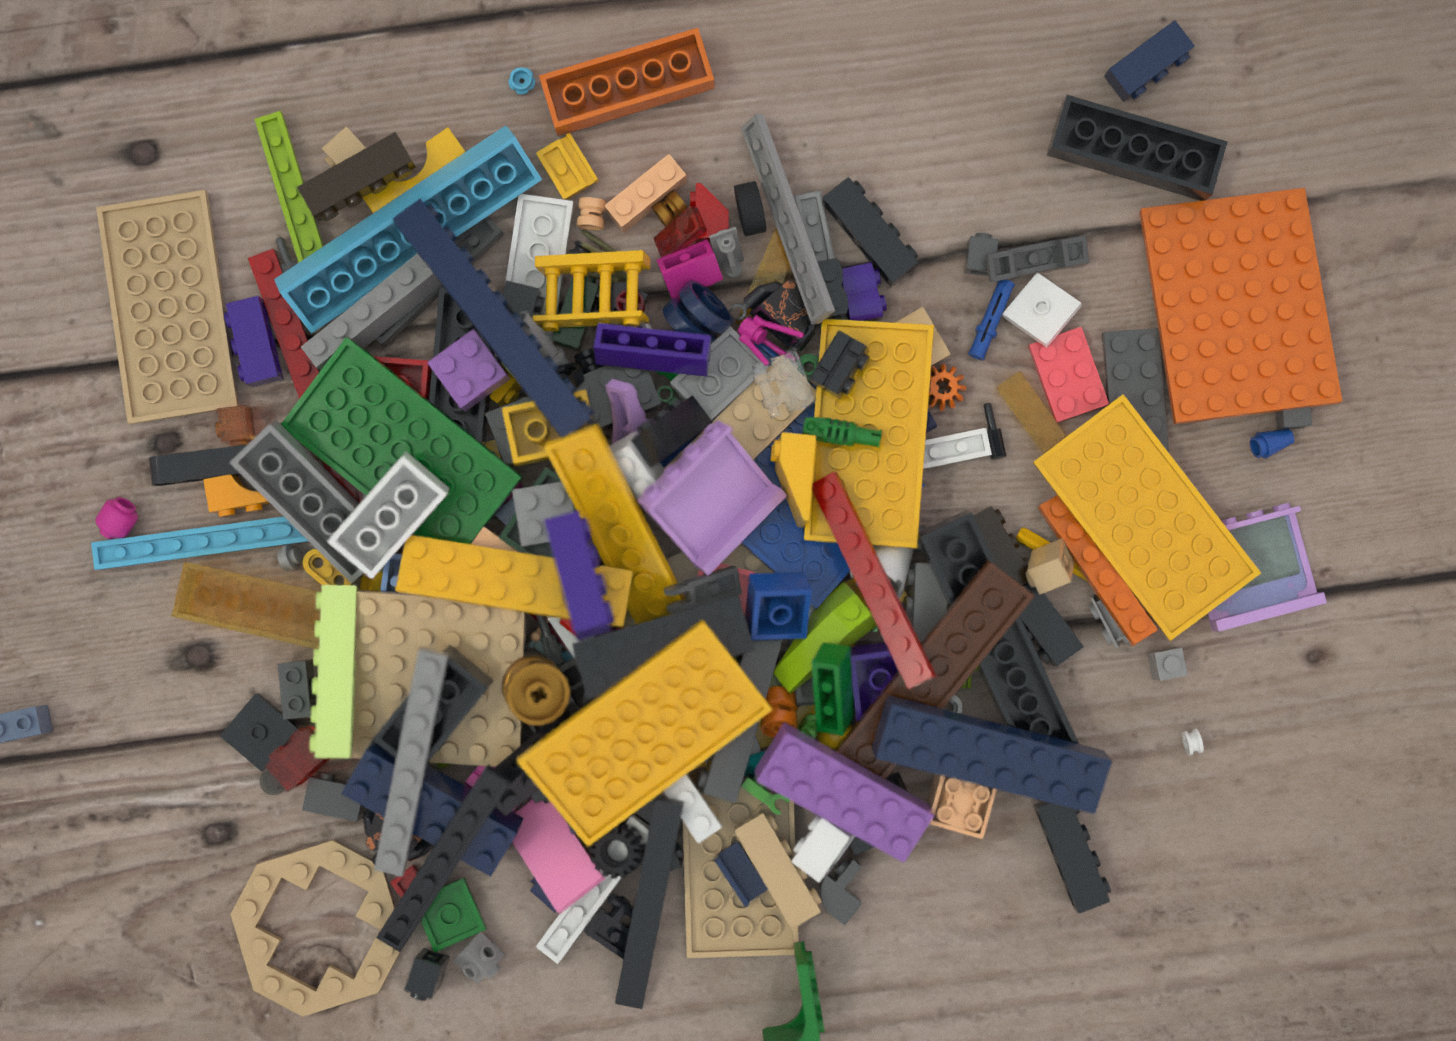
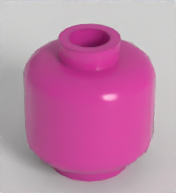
[95,497,138,540]

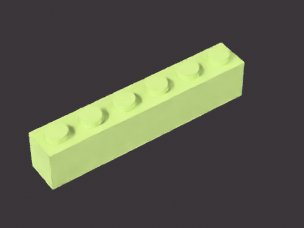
[310,585,359,759]

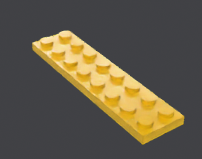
[544,424,686,625]
[396,535,633,629]

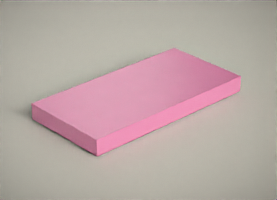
[512,799,606,914]

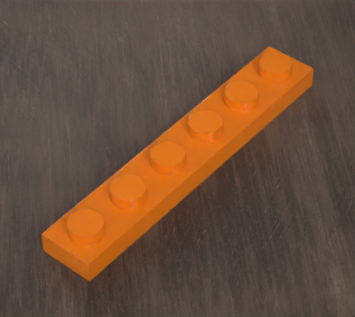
[1038,495,1158,647]

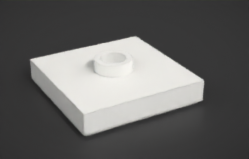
[1003,272,1081,348]

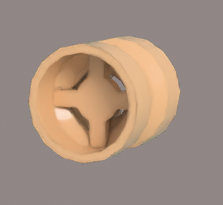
[576,197,606,231]

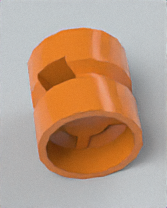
[761,686,798,738]

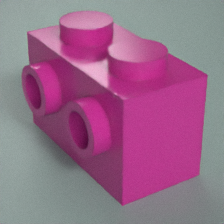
[656,239,723,298]

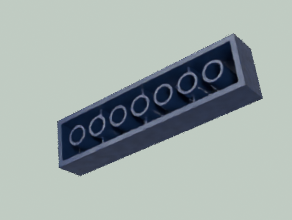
[872,695,1112,814]

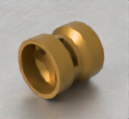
[652,190,690,229]

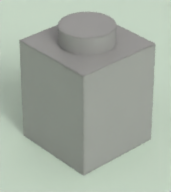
[1147,647,1188,681]

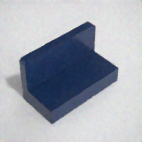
[714,840,768,908]

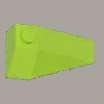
[773,582,877,694]

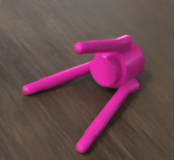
[738,315,804,366]

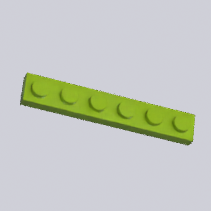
[254,111,324,263]

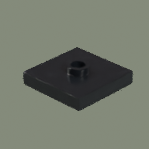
[220,693,300,772]

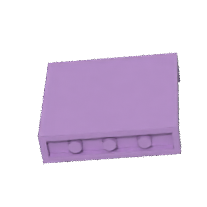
[637,420,787,576]

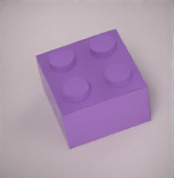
[427,329,510,412]

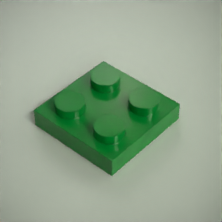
[421,877,487,953]

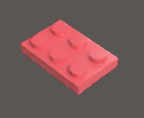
[1028,326,1109,423]

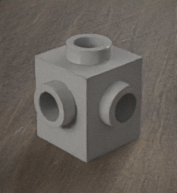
[453,932,505,984]

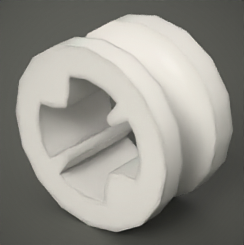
[1182,728,1204,756]

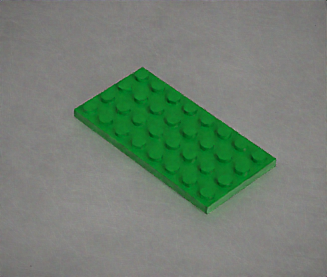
[281,337,523,545]

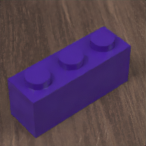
[224,296,284,387]

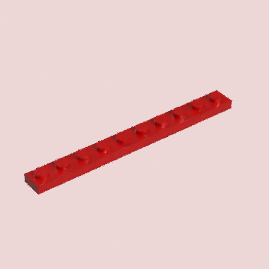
[248,248,363,503]

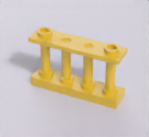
[533,250,650,332]

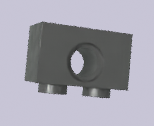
[277,660,317,720]

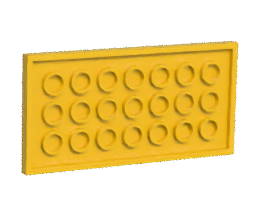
[804,319,934,549]
[1032,394,1261,641]
[517,620,772,846]

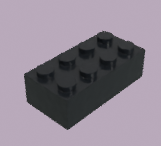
[373,645,494,763]

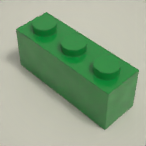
[811,642,854,736]

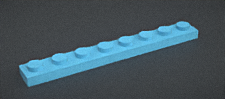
[91,517,309,570]

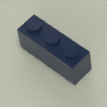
[1104,20,1195,102]

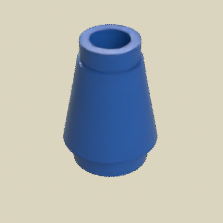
[1250,428,1294,459]

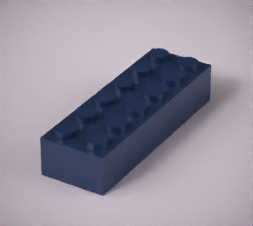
[341,740,524,877]

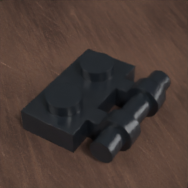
[583,893,634,959]

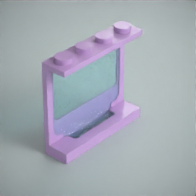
[1207,503,1327,632]

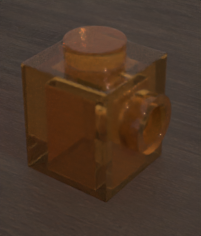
[215,405,255,447]

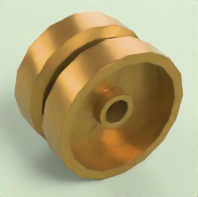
[501,655,570,725]

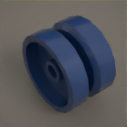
[663,280,734,344]

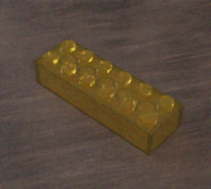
[171,562,321,649]

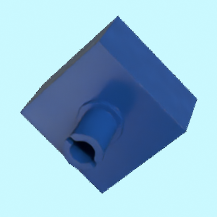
[745,572,812,640]

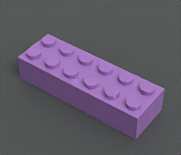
[755,723,934,863]

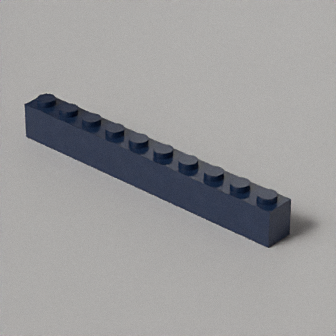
[393,199,594,437]

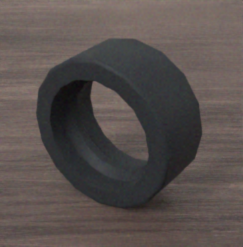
[734,181,767,236]

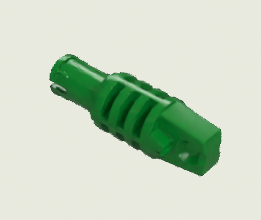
[803,417,882,448]

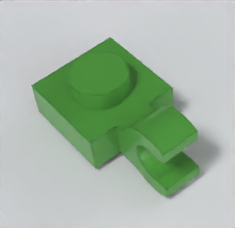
[741,775,790,815]

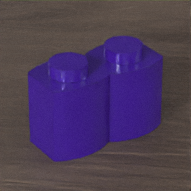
[841,262,887,321]

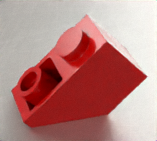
[690,183,729,243]

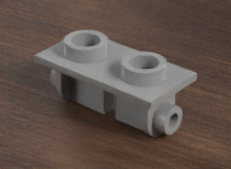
[709,227,744,278]
[1089,595,1129,649]

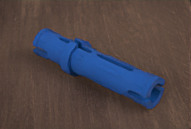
[968,279,1015,361]

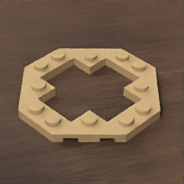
[230,839,400,1017]

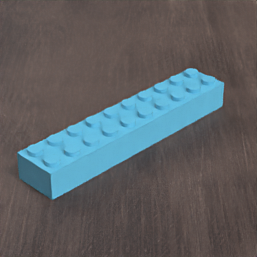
[274,125,542,334]

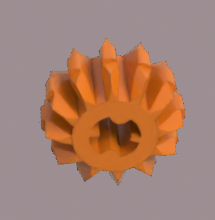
[928,364,966,411]

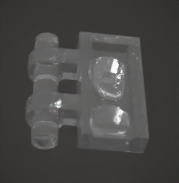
[752,350,816,418]

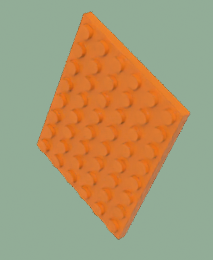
[1139,188,1342,425]

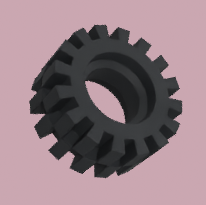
[590,824,645,879]

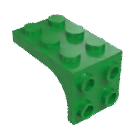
[762,941,825,1041]

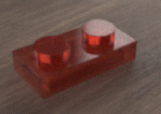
[653,206,707,258]

